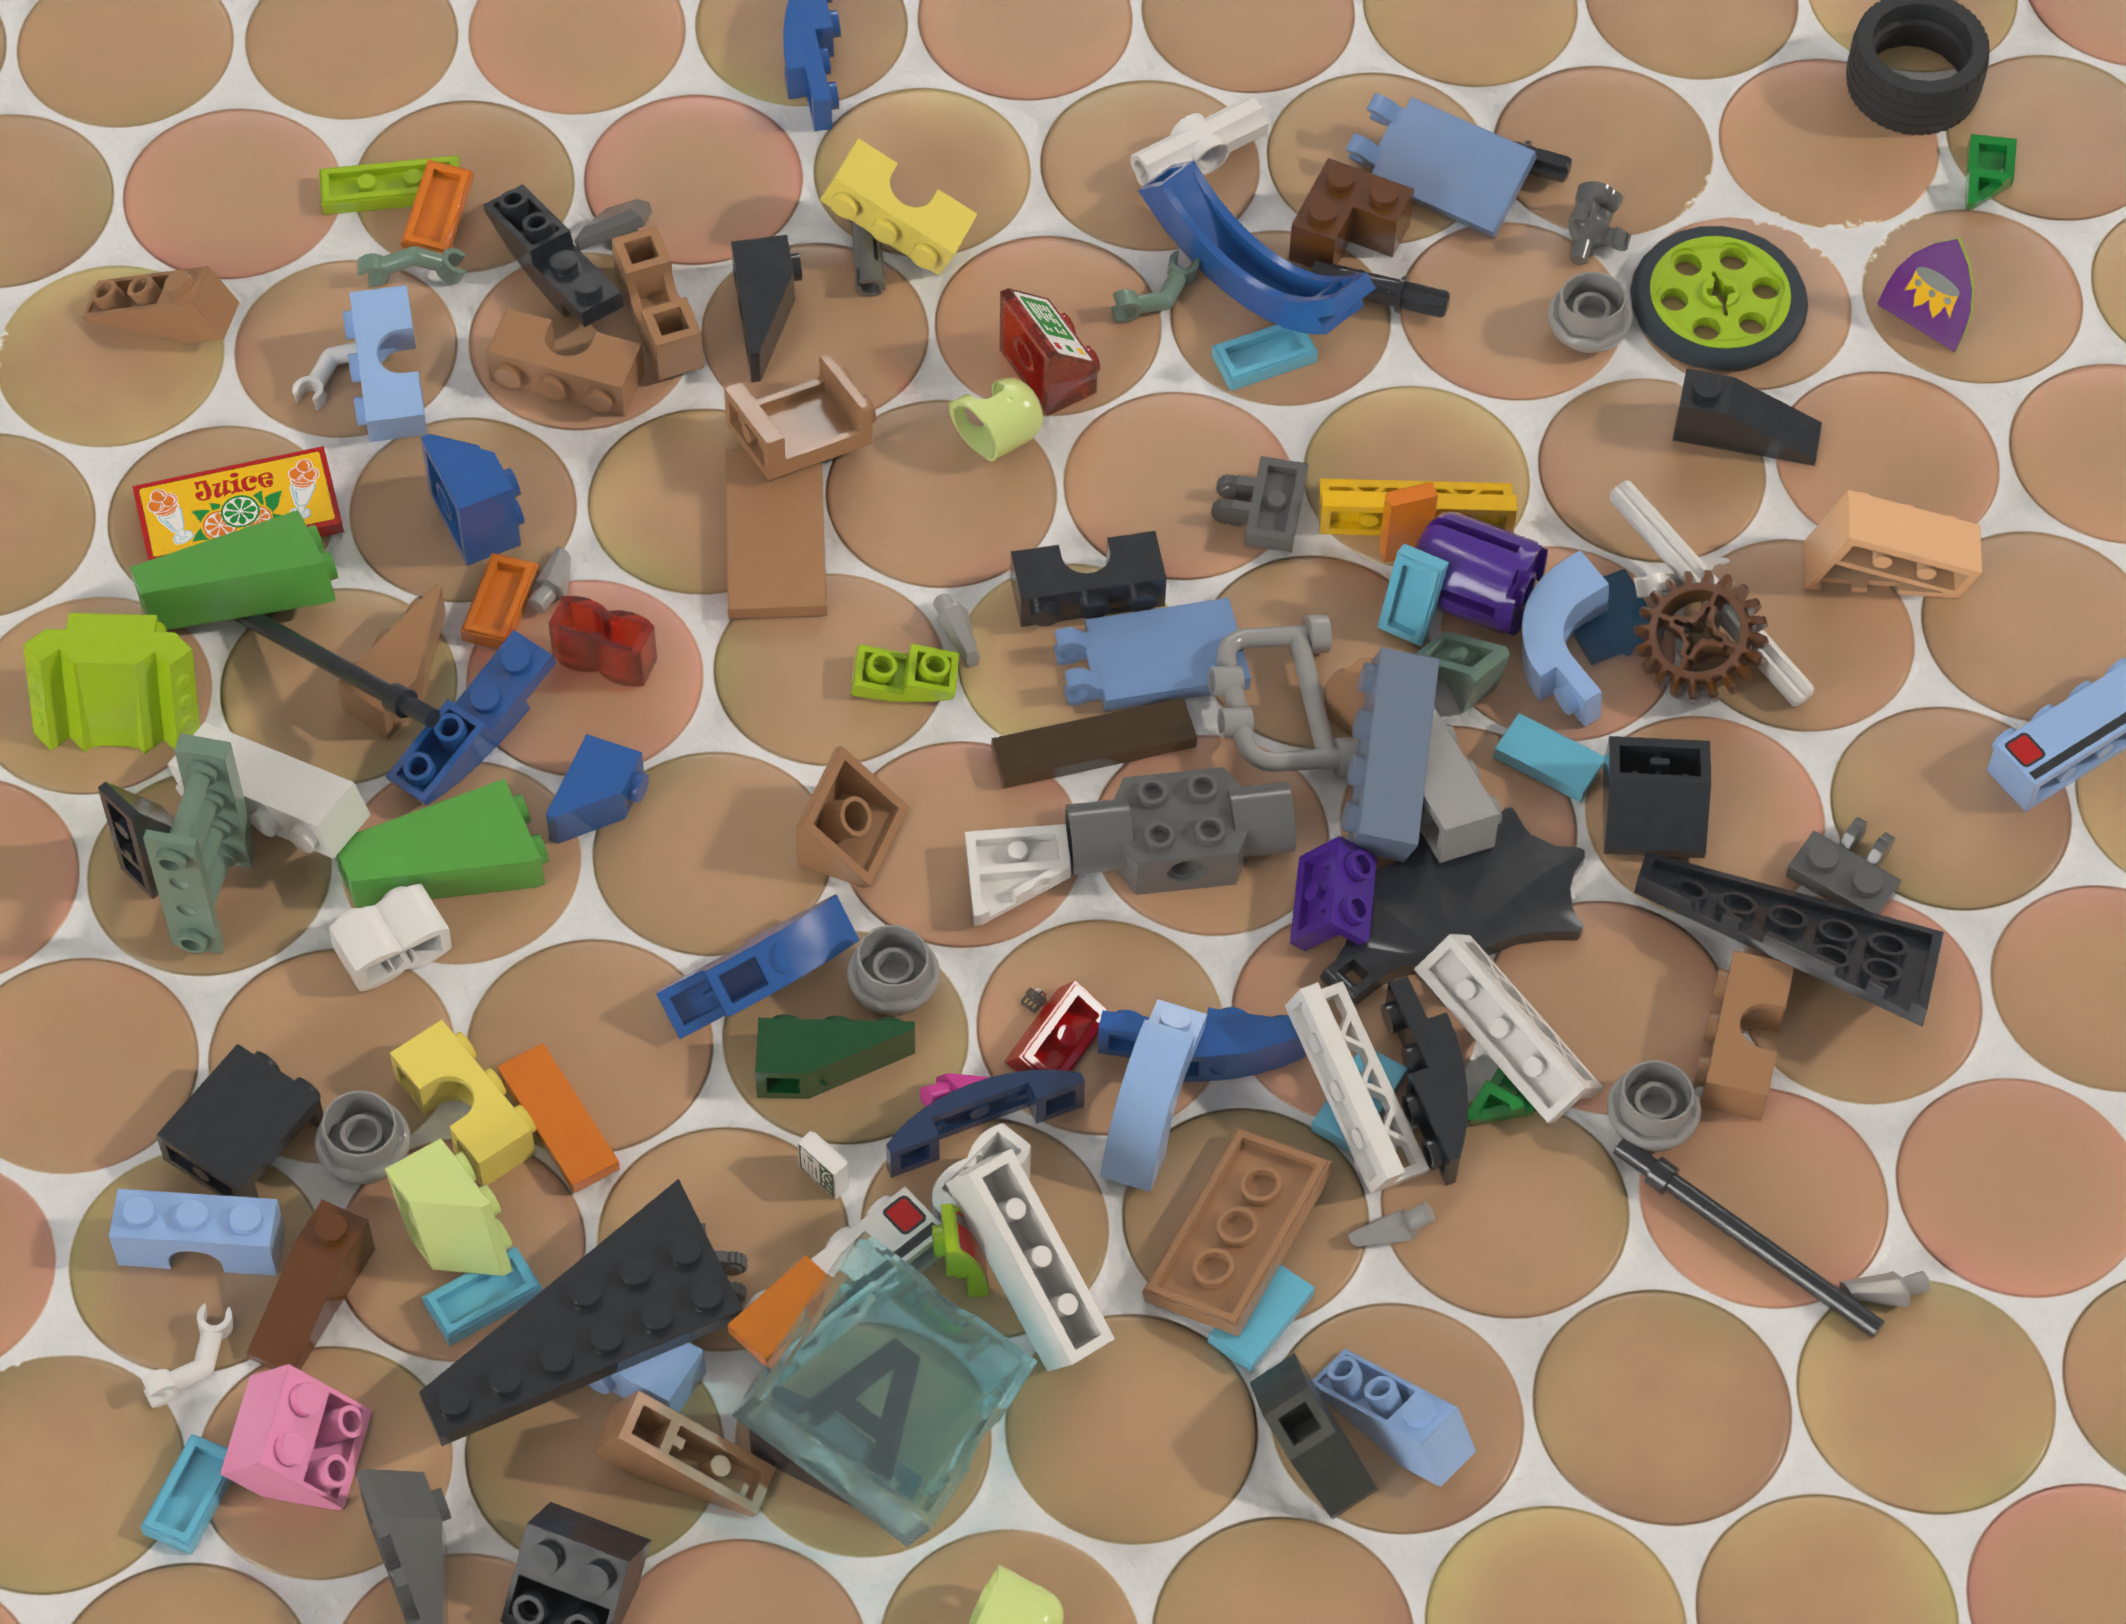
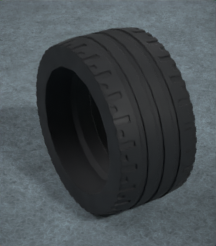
[1846,0,1990,135]

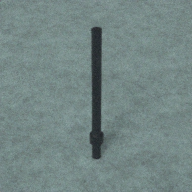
[235,614,441,728]
[1613,1138,1885,1338]

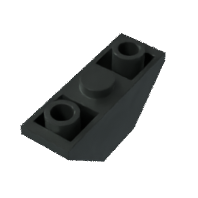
[1249,1353,1378,1519]

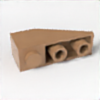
[82,266,240,344]
[337,584,446,740]

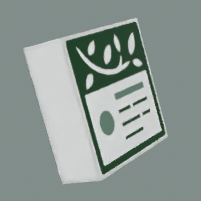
[797,1131,849,1199]

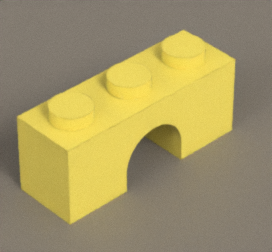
[820,138,977,276]
[390,1020,536,1186]

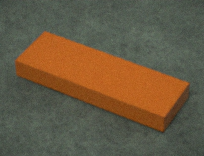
[497,1043,620,1194]

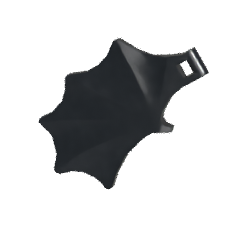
[1319,807,1585,1007]

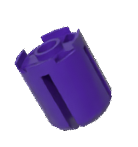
[1415,512,1548,636]

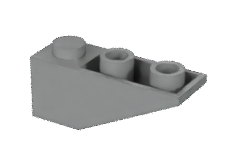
[1420,707,1502,863]

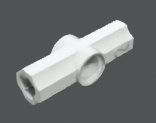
[1131,97,1269,186]

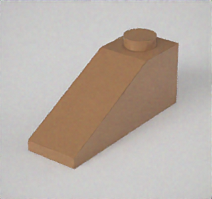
[592,1390,776,1517]

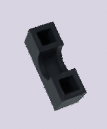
[1010,531,1167,627]

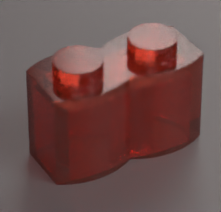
[548,595,657,687]

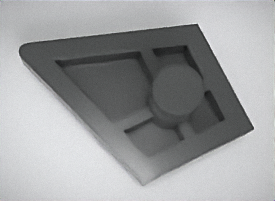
[574,199,652,251]

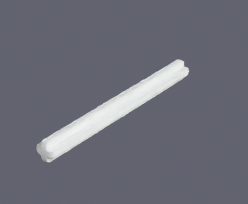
[1610,480,1814,707]

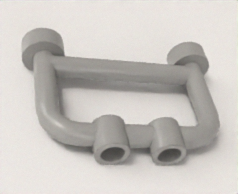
[1208,614,1359,778]

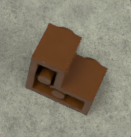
[1289,158,1414,268]

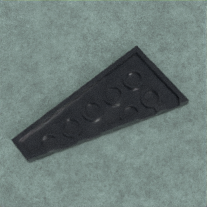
[1634,851,1944,1026]
[419,1179,743,1446]

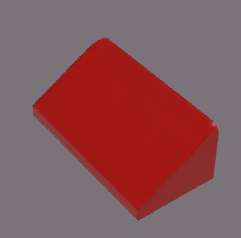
[1004,981,1107,1072]

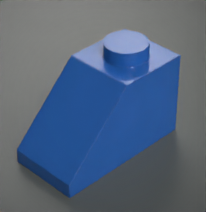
[546,734,649,844]

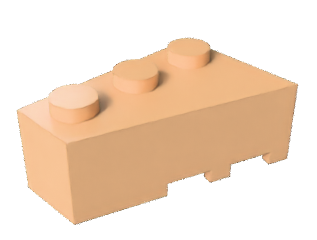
[1804,490,1982,598]

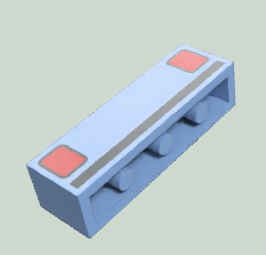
[1986,657,2126,812]

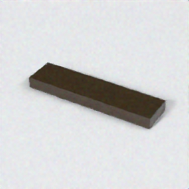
[991,697,1197,788]

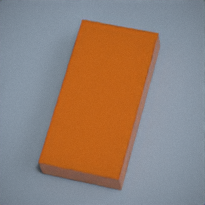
[401,159,474,254]
[1379,482,1438,563]
[460,553,540,649]
[728,1255,844,1367]

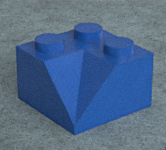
[421,434,525,566]

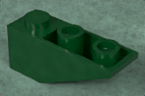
[755,1014,915,1099]

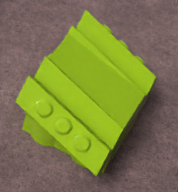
[23,613,200,754]

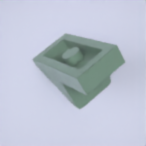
[1416,631,1510,713]

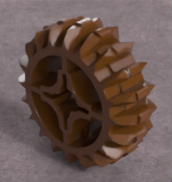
[1634,569,1769,703]

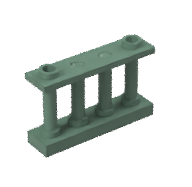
[143,733,257,954]

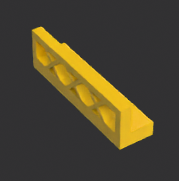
[1319,478,1517,536]

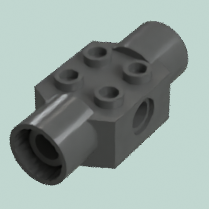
[1065,767,1296,895]

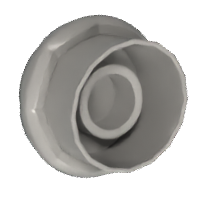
[1548,272,1633,353]
[847,925,940,1016]
[1607,1060,1701,1152]
[315,1090,410,1184]

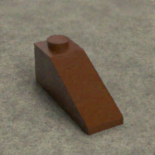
[246,1199,375,1370]

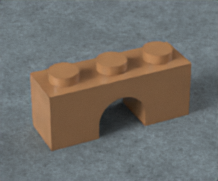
[611,226,704,380]
[486,308,644,417]
[1694,950,1794,1121]

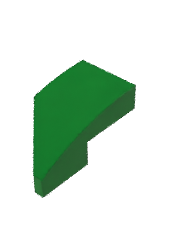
[1965,134,2017,210]
[1467,1067,1536,1125]

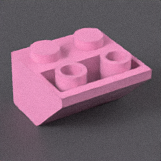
[220,1364,372,1511]

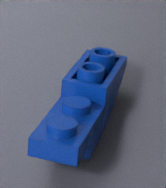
[783,0,841,132]
[385,630,556,806]
[654,894,860,1039]
[1098,1007,1307,1082]

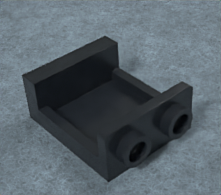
[156,1043,324,1198]

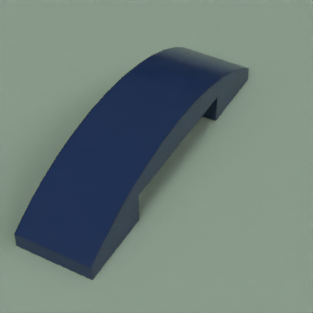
[886,1070,1085,1178]

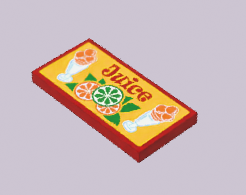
[132,446,344,561]

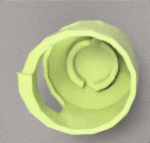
[949,377,1043,462]
[968,1565,1064,1624]

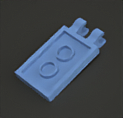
[1346,93,1537,238]
[1054,598,1251,711]

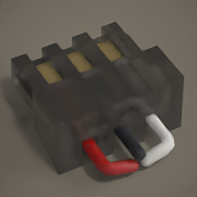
[1020,987,1047,1014]

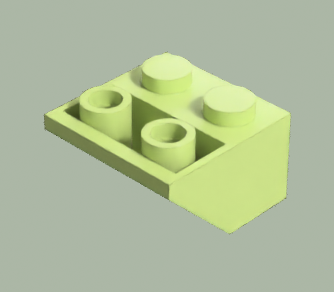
[385,1138,513,1276]

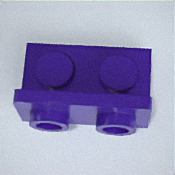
[1290,836,1377,951]

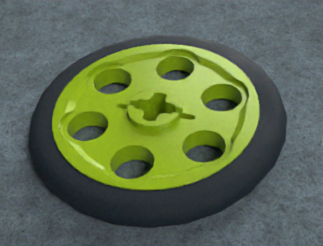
[1630,226,1808,371]

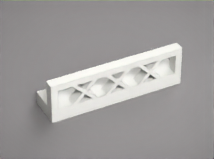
[1414,934,1604,1123]
[1285,981,1429,1194]

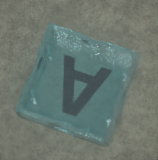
[732,1231,1038,1547]

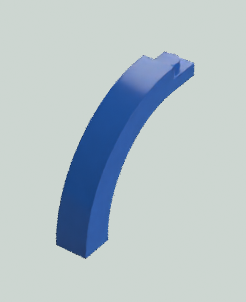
[1138,160,1376,335]

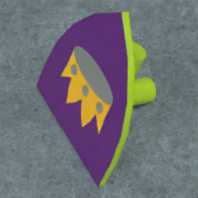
[1877,238,1974,352]

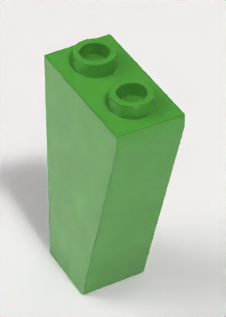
[129,510,338,630]
[336,779,549,908]

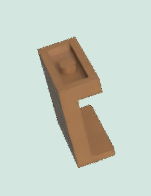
[724,354,876,480]

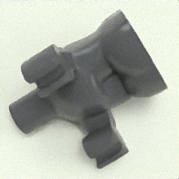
[1568,181,1631,265]

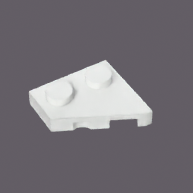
[965,824,1071,926]

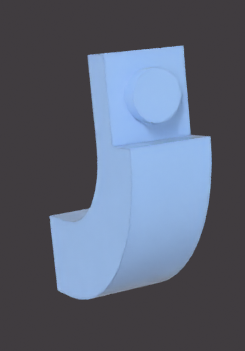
[1522,550,1609,727]
[1100,999,1207,1192]

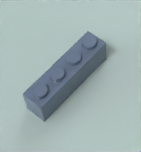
[1341,647,1440,862]

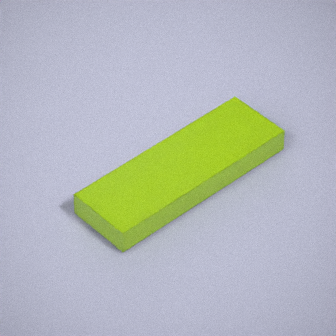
[319,155,460,215]

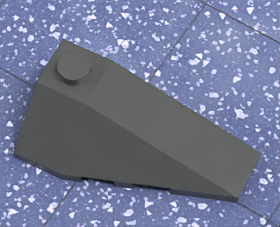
[355,1469,451,1624]

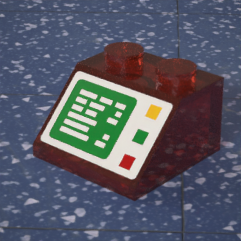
[999,288,1101,416]

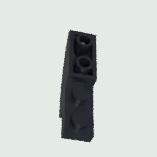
[483,184,625,327]
[1381,976,1468,1186]

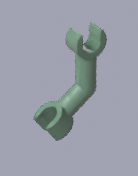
[357,246,467,287]
[1111,250,1199,323]

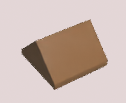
[796,746,909,888]

